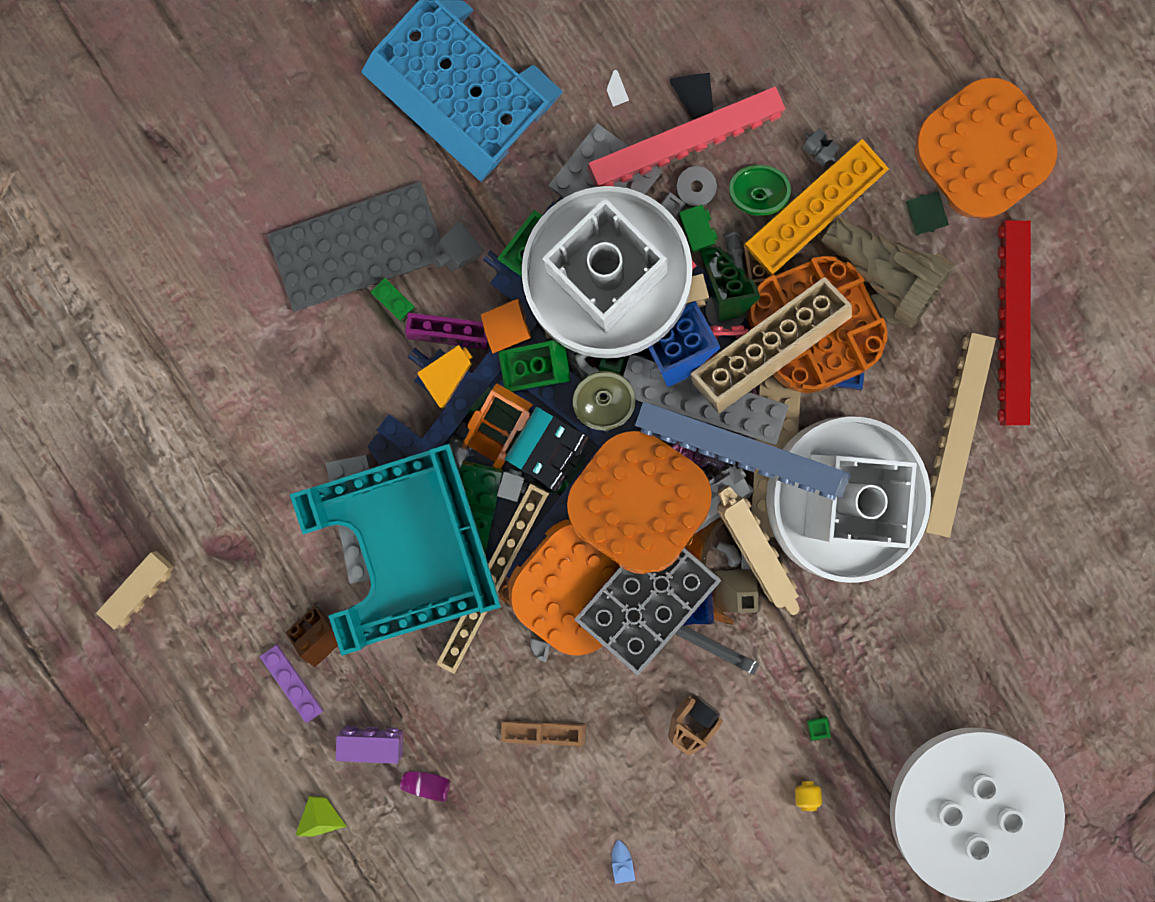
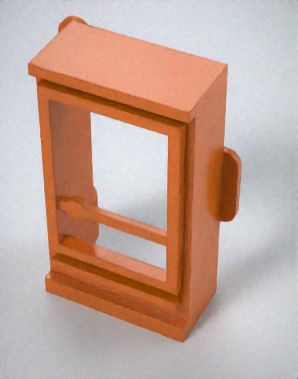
[460,384,533,469]

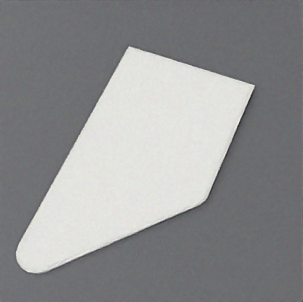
[607,70,629,107]

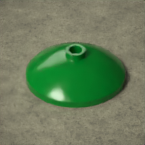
[729,165,791,216]

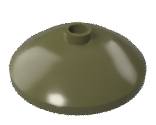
[573,371,636,430]

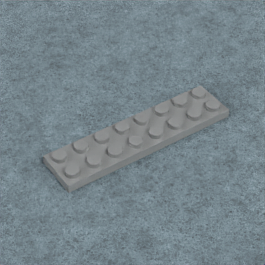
[623,355,789,445]

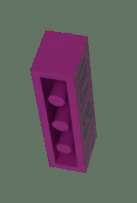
[405,313,489,350]

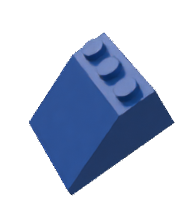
[648,301,720,387]

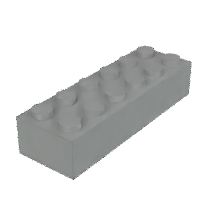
[326,455,372,584]

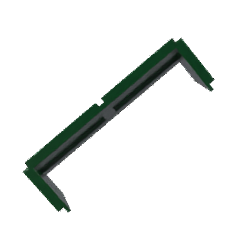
[463,383,588,497]

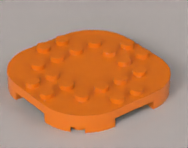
[915,78,1057,219]
[748,256,887,393]
[567,431,712,574]
[508,519,620,655]

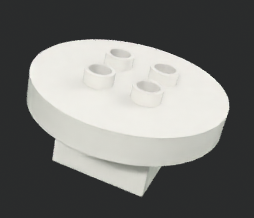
[522,186,692,358]
[766,417,931,583]
[890,728,1065,902]

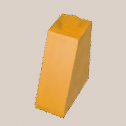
[417,345,472,408]

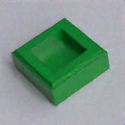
[807,716,831,741]

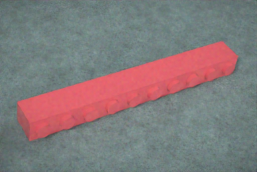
[587,86,786,187]

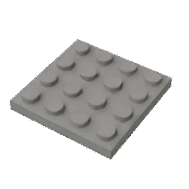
[548,123,662,198]

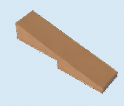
[501,721,586,747]

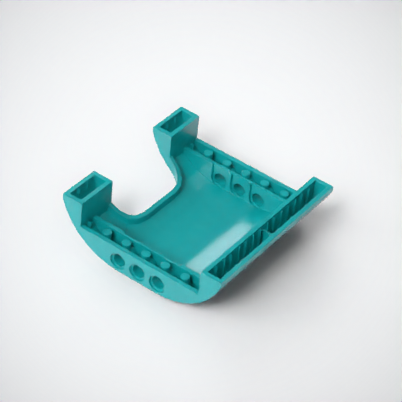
[290,444,502,656]

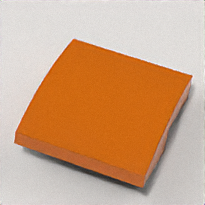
[481,299,532,353]

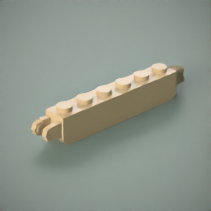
[717,485,800,615]

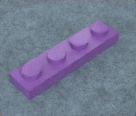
[260,644,324,723]

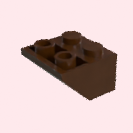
[286,605,338,667]

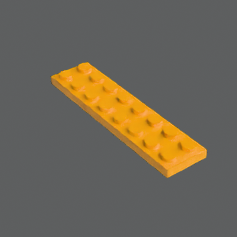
[744,139,889,276]

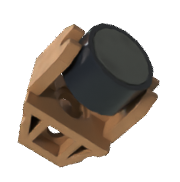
[668,695,723,756]

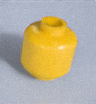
[795,781,822,811]

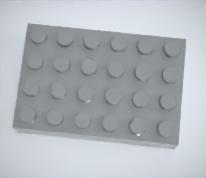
[574,548,721,676]

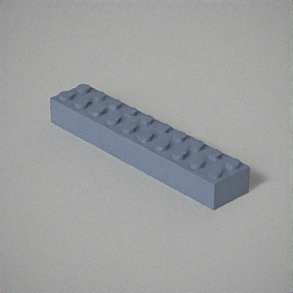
[635,402,851,500]

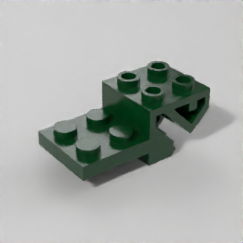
[459,460,503,552]

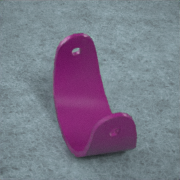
[400,771,451,802]

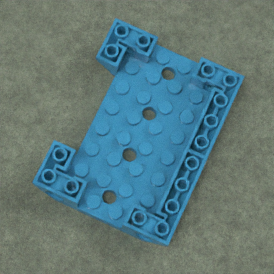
[361,0,563,182]

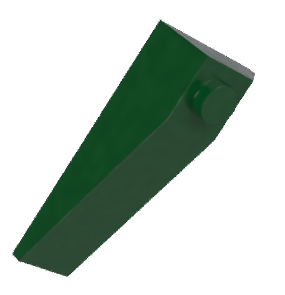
[700,247,760,321]

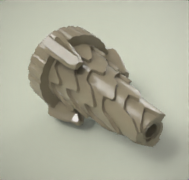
[821,215,956,328]

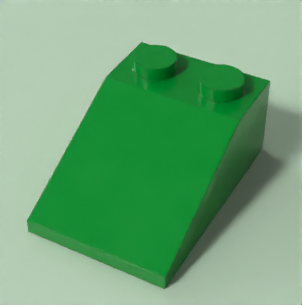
[497,210,542,277]
[499,341,571,392]

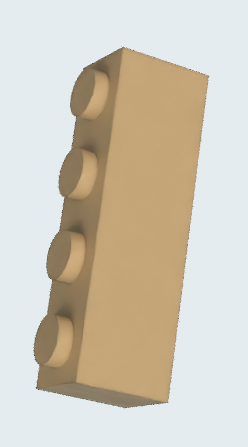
[96,551,174,630]

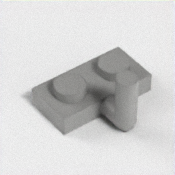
[567,353,599,380]

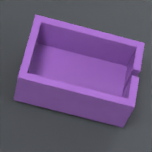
[336,726,404,764]

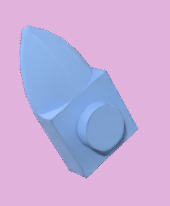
[612,840,635,884]

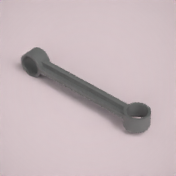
[675,625,759,675]

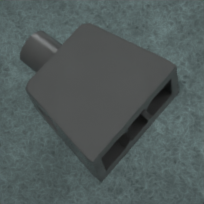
[432,221,484,271]

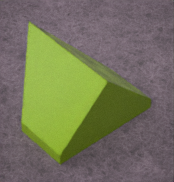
[296,796,347,837]

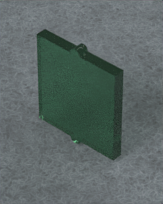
[906,191,949,236]

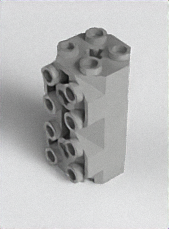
[695,458,754,533]

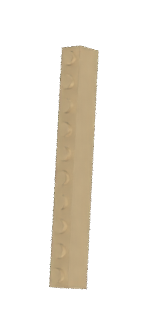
[924,333,996,538]
[436,481,550,674]

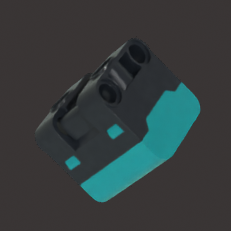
[505,407,589,492]

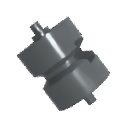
[801,128,840,167]

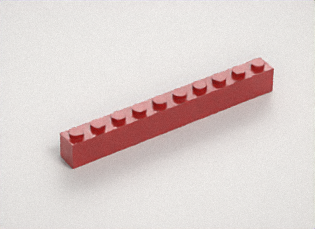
[997,220,1031,426]

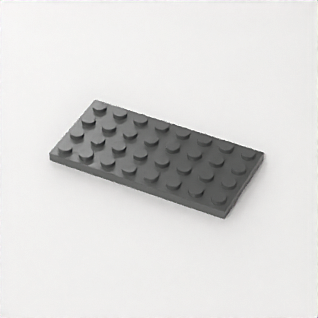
[267,181,441,312]

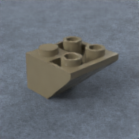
[714,569,759,613]

